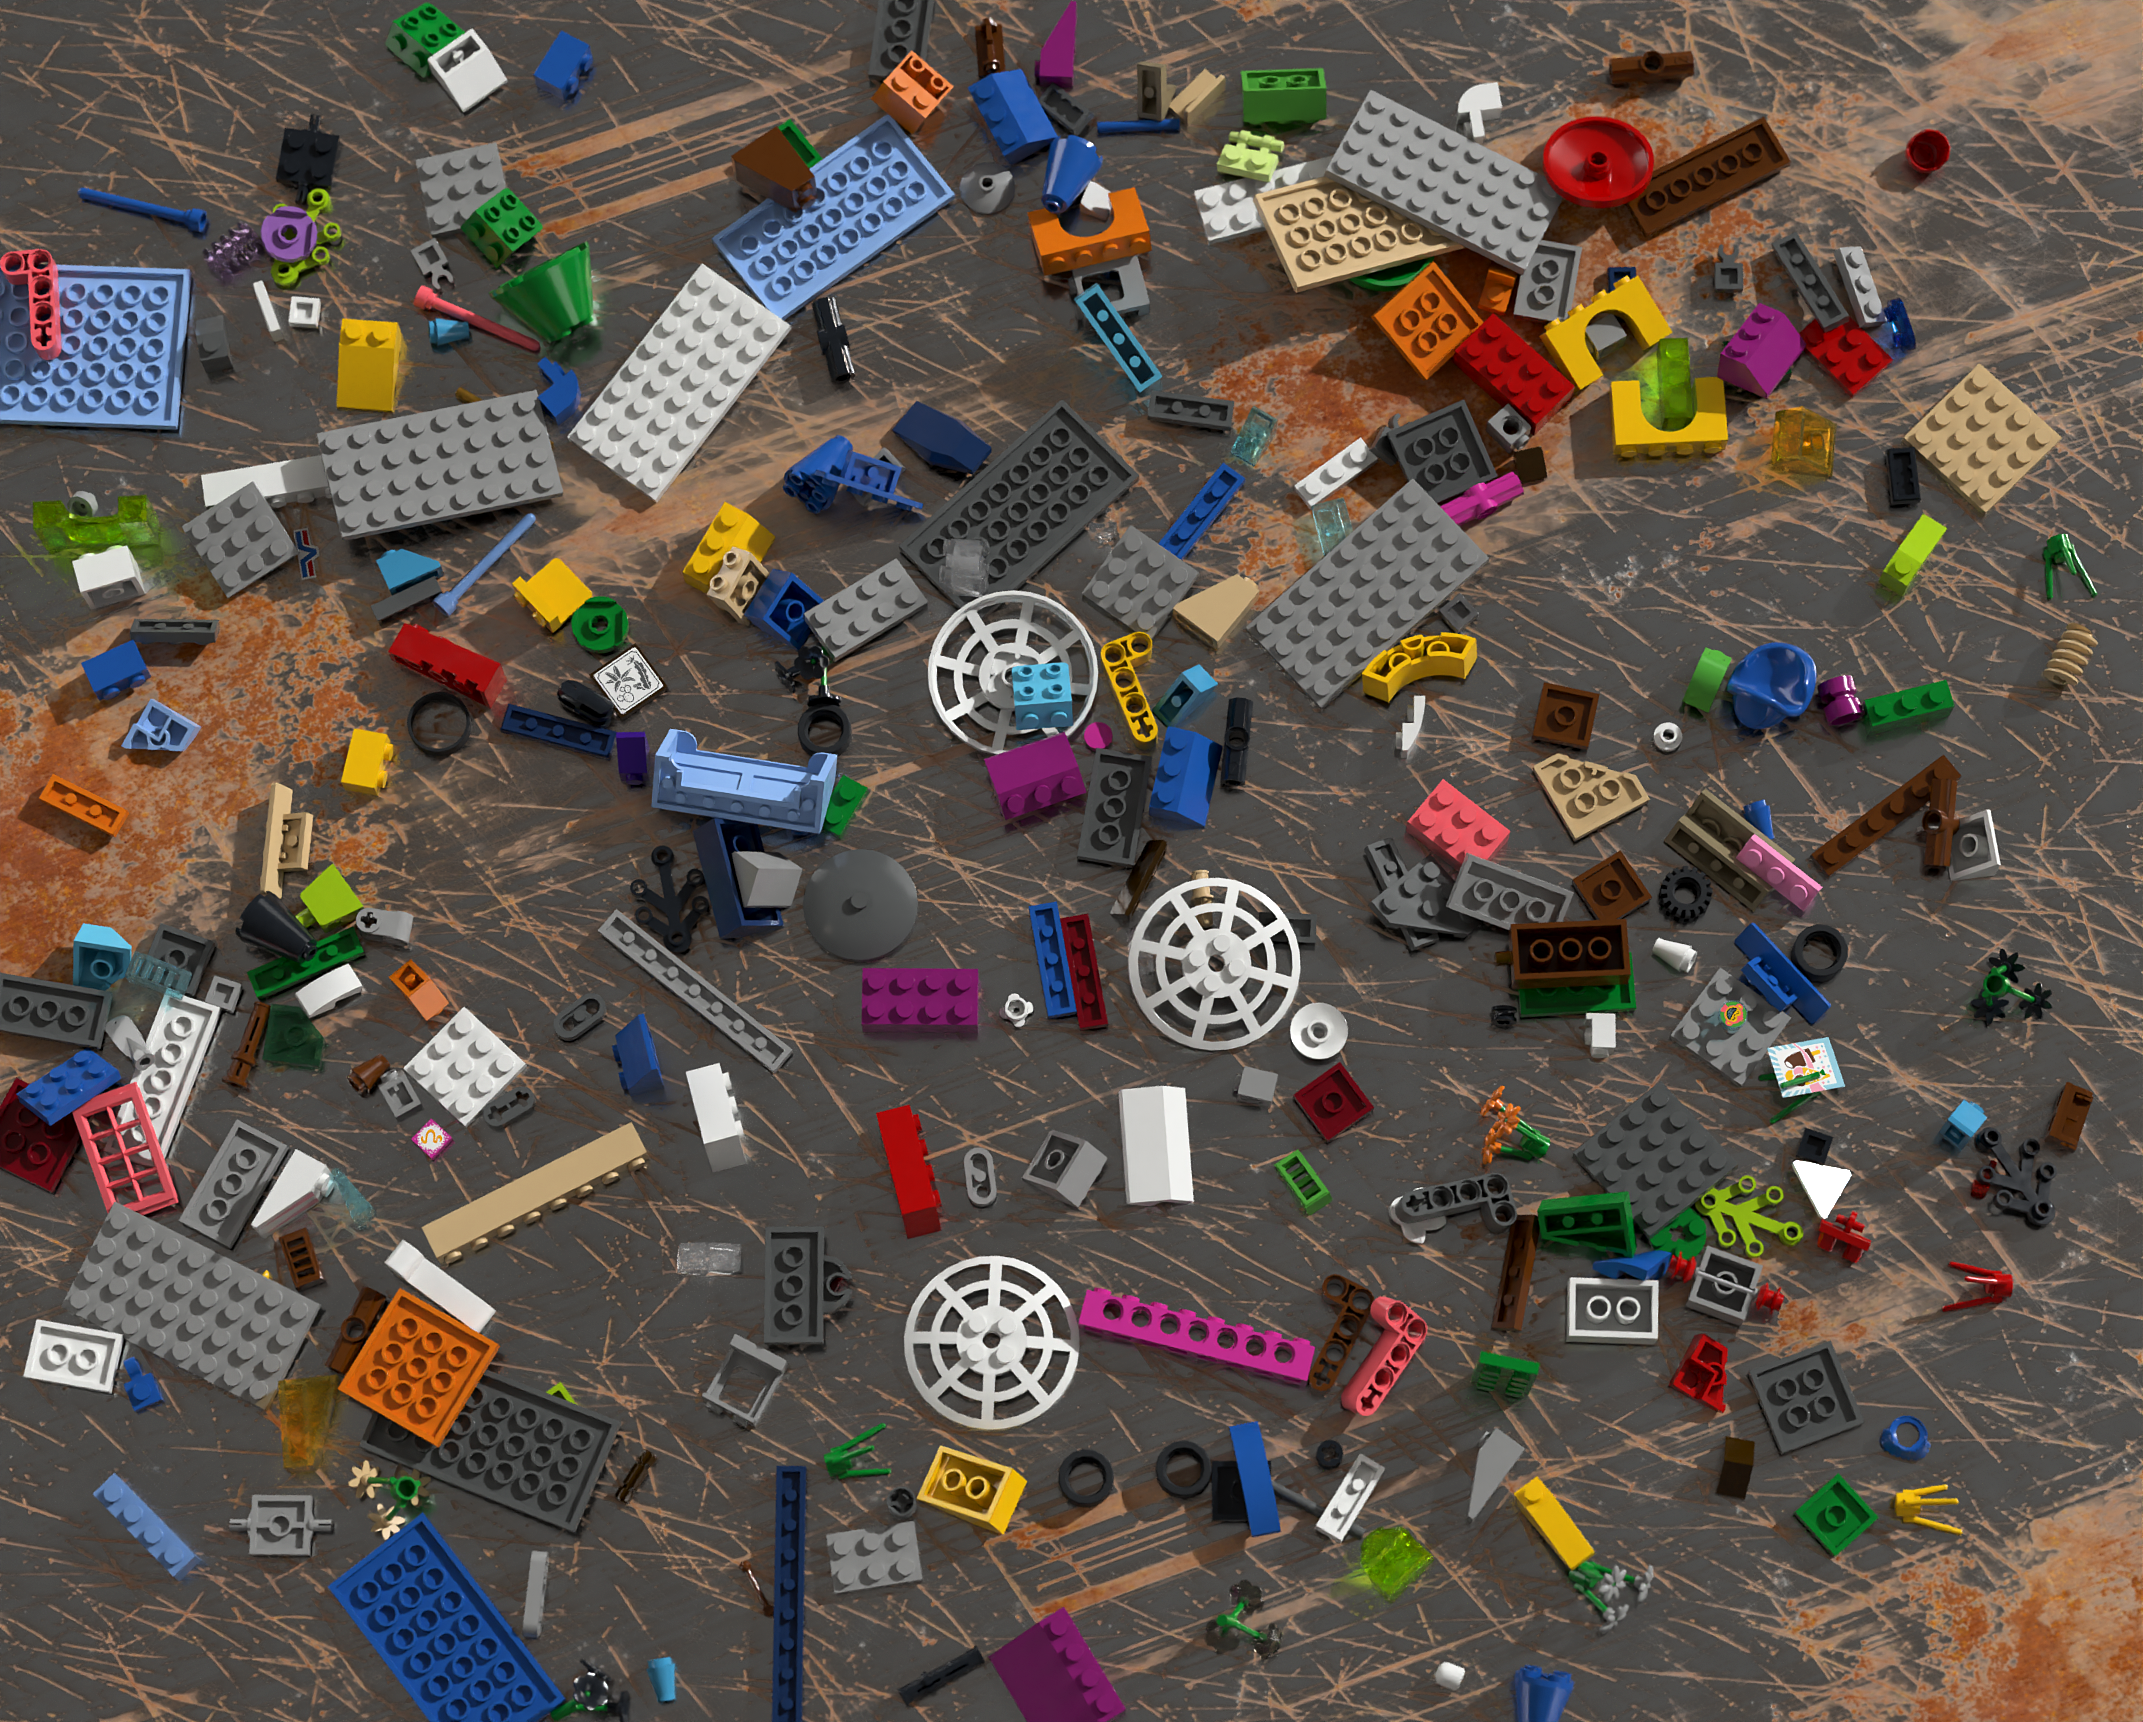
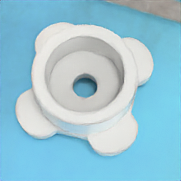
[999,993,1034,1027]

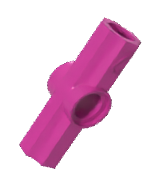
[1440,472,1524,526]

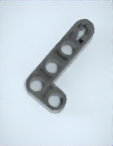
[1395,1173,1517,1233]

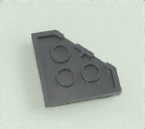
[1368,854,1484,938]

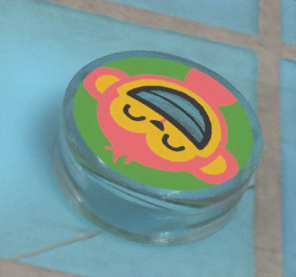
[1718,1000,1748,1031]

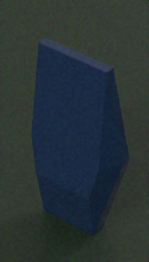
[892,401,992,474]

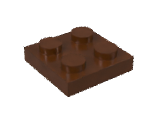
[1532,682,1600,750]
[1572,850,1652,920]

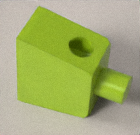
[295,864,365,933]

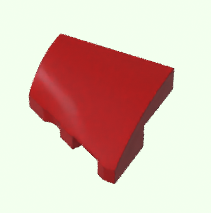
[1669,1333,1728,1413]

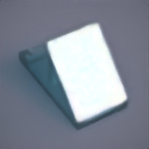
[1230,406,1278,467]

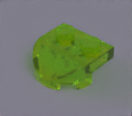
[1360,1526,1434,1600]

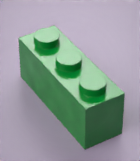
[1862,680,1955,736]

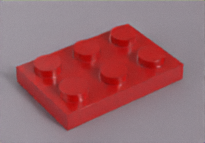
[1799,316,1893,398]

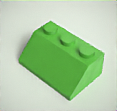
[1241,68,1327,125]

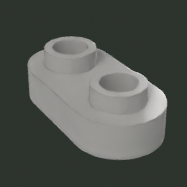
[964,1148,997,1207]

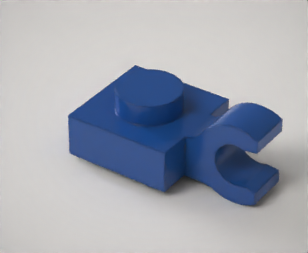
[123,1356,163,1412]

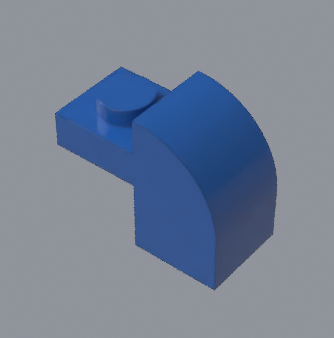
[537,357,581,426]

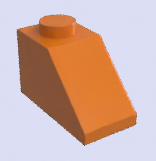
[389,959,449,1021]

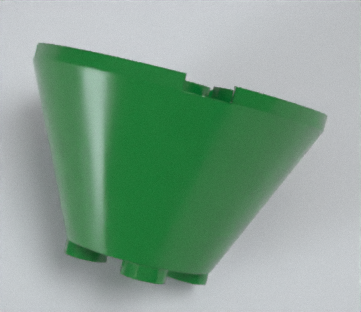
[488,241,595,343]

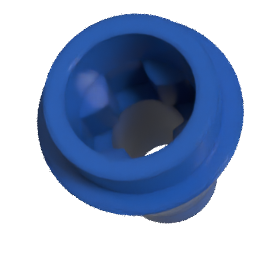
[1742,799,1775,840]

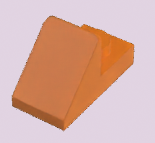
[1478,260,1518,316]

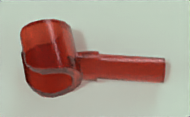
[1970,1160,1997,1198]

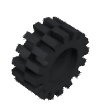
[1659,866,1713,922]

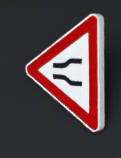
[1792,1161,1851,1219]

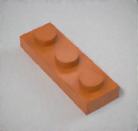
[39,774,129,838]

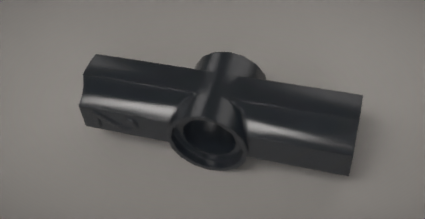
[812,297,855,383]
[1220,697,1253,786]

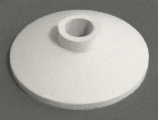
[1290,1003,1348,1060]

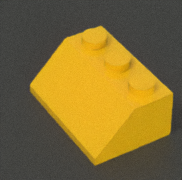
[682,502,776,594]

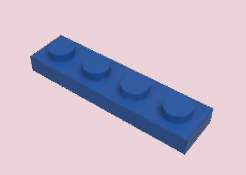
[1158,463,1245,561]
[1029,901,1077,1019]

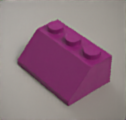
[1717,303,1806,399]
[984,732,1086,820]

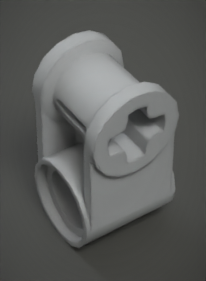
[356,908,414,946]

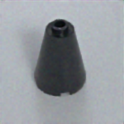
[235,891,317,963]

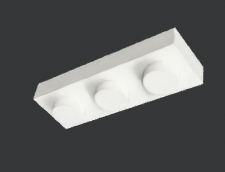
[1294,437,1378,510]
[1315,1453,1386,1544]

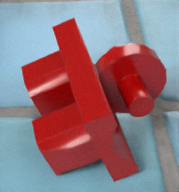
[1817,1210,1871,1263]

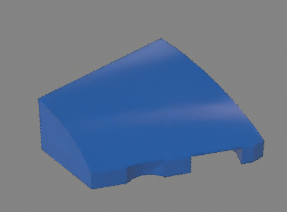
[1592,1250,1671,1281]

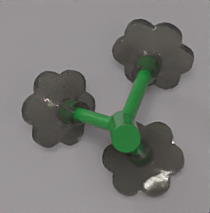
[1204,1580,1283,1660]

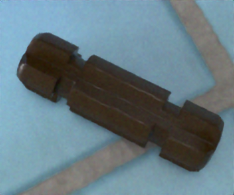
[615,1449,657,1505]

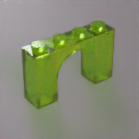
[33,495,159,551]

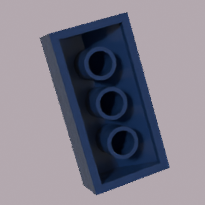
[693,818,784,938]

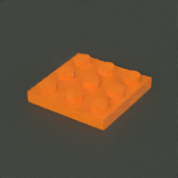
[1371,262,1483,381]

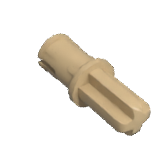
[1190,870,1213,928]

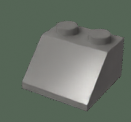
[1022,1129,1108,1207]

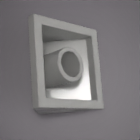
[731,852,802,908]

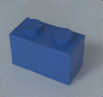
[533,31,593,101]
[81,640,151,701]

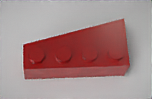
[876,1104,942,1239]

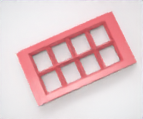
[72,1082,178,1215]

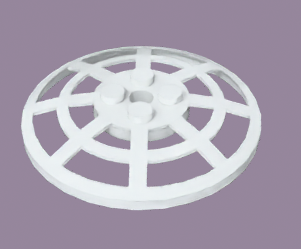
[928,590,1098,755]
[1128,878,1300,1051]
[904,1256,1080,1431]

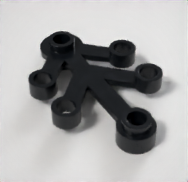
[630,846,709,953]
[1976,1127,2057,1225]

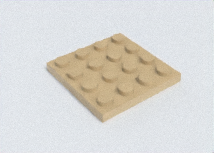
[1902,363,2062,516]

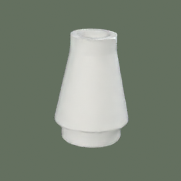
[1652,938,1697,973]

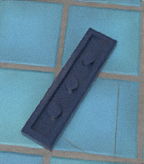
[500,704,616,761]

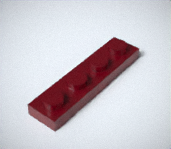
[1060,914,1108,1031]

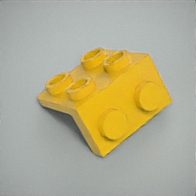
[512,558,593,633]

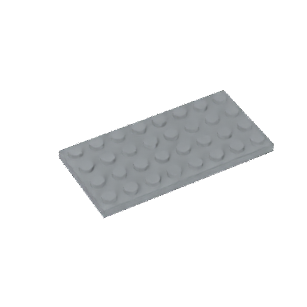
[1324,90,1563,275]
[316,390,563,541]
[1245,478,1489,710]
[61,1202,321,1410]

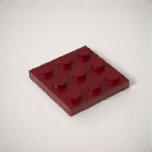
[0,1078,94,1193]

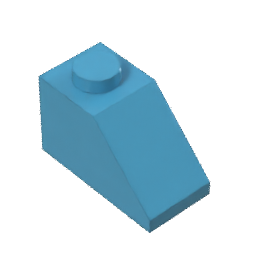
[376,549,444,596]
[1152,664,1218,727]
[1939,1100,1987,1150]

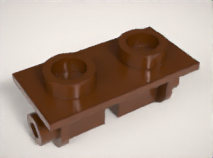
[975,18,1006,77]

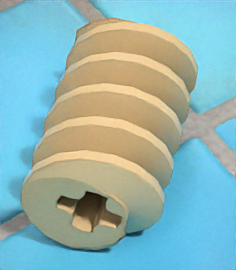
[2043,622,2098,685]

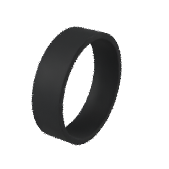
[407,692,472,756]

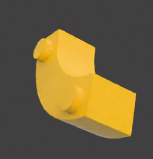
[1362,632,1477,702]

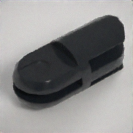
[557,680,614,728]

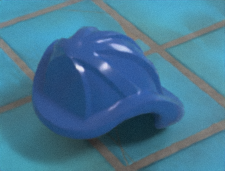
[1726,642,1817,729]

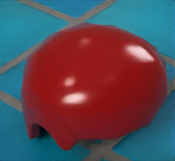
[1905,129,1951,173]

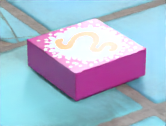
[411,1119,453,1160]

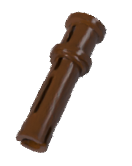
[222,1001,272,1090]

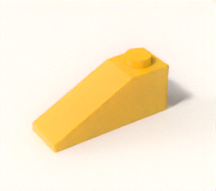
[1513,1476,1595,1571]

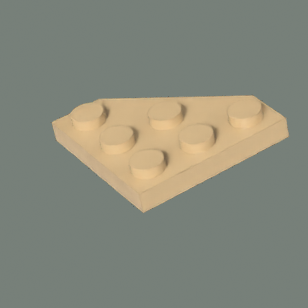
[1532,753,1650,842]

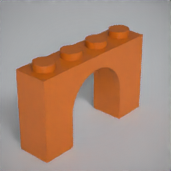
[1027,187,1152,276]

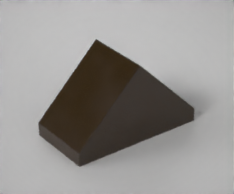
[1715,1436,1755,1500]

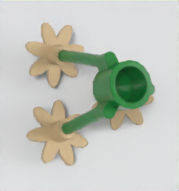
[348,1460,431,1540]

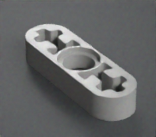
[523,1551,549,1638]

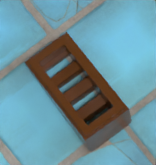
[279,1227,326,1292]

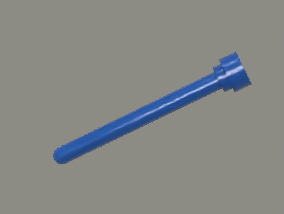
[77,188,207,232]

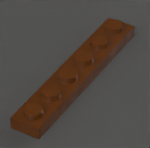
[1810,754,1962,879]

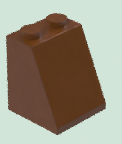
[731,126,818,213]

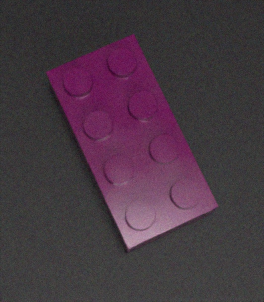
[861,968,979,1033]

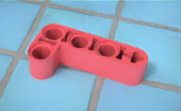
[0,249,62,360]
[1341,1296,1427,1416]

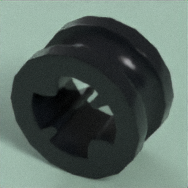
[1491,1005,1517,1025]

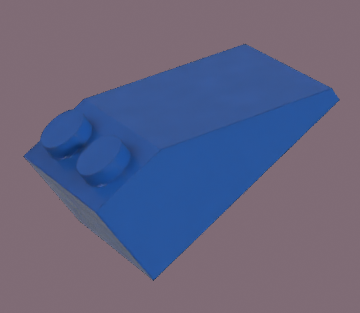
[612,1014,664,1096]

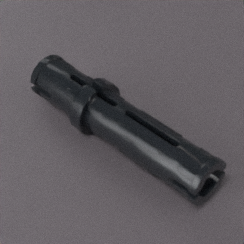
[898,1646,985,1706]

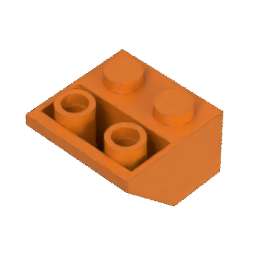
[871,51,954,135]

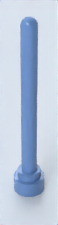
[432,513,536,617]

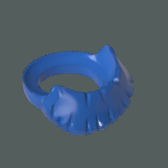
[1881,1416,1931,1460]

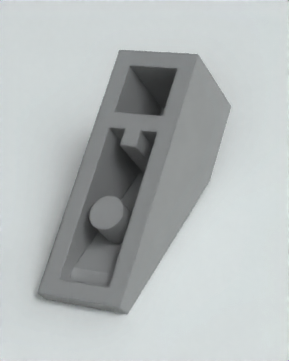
[1466,1428,1525,1523]

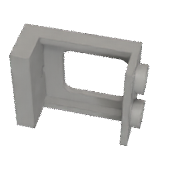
[1068,255,1150,328]
[702,1334,789,1428]

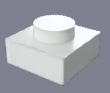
[288,296,321,328]

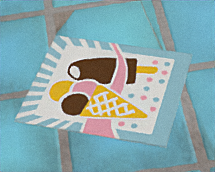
[1767,1037,1845,1098]

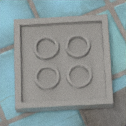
[415,142,506,239]
[182,481,300,598]
[1082,525,1200,641]
[1669,968,1791,1088]

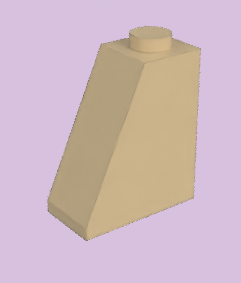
[1173,574,1259,650]

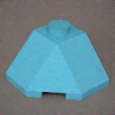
[73,923,132,991]

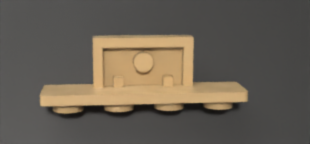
[260,783,313,899]

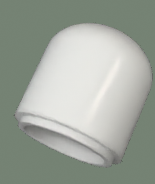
[1435,1662,1465,1691]

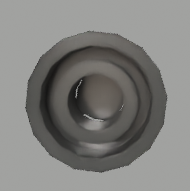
[887,1486,917,1520]

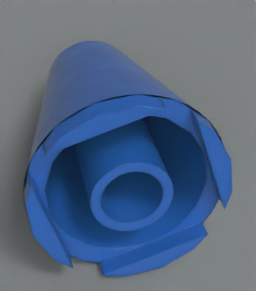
[1041,135,1103,213]

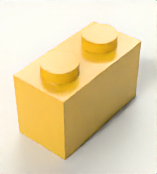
[341,728,394,796]

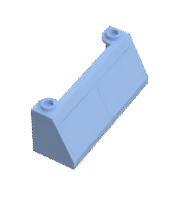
[651,729,837,834]

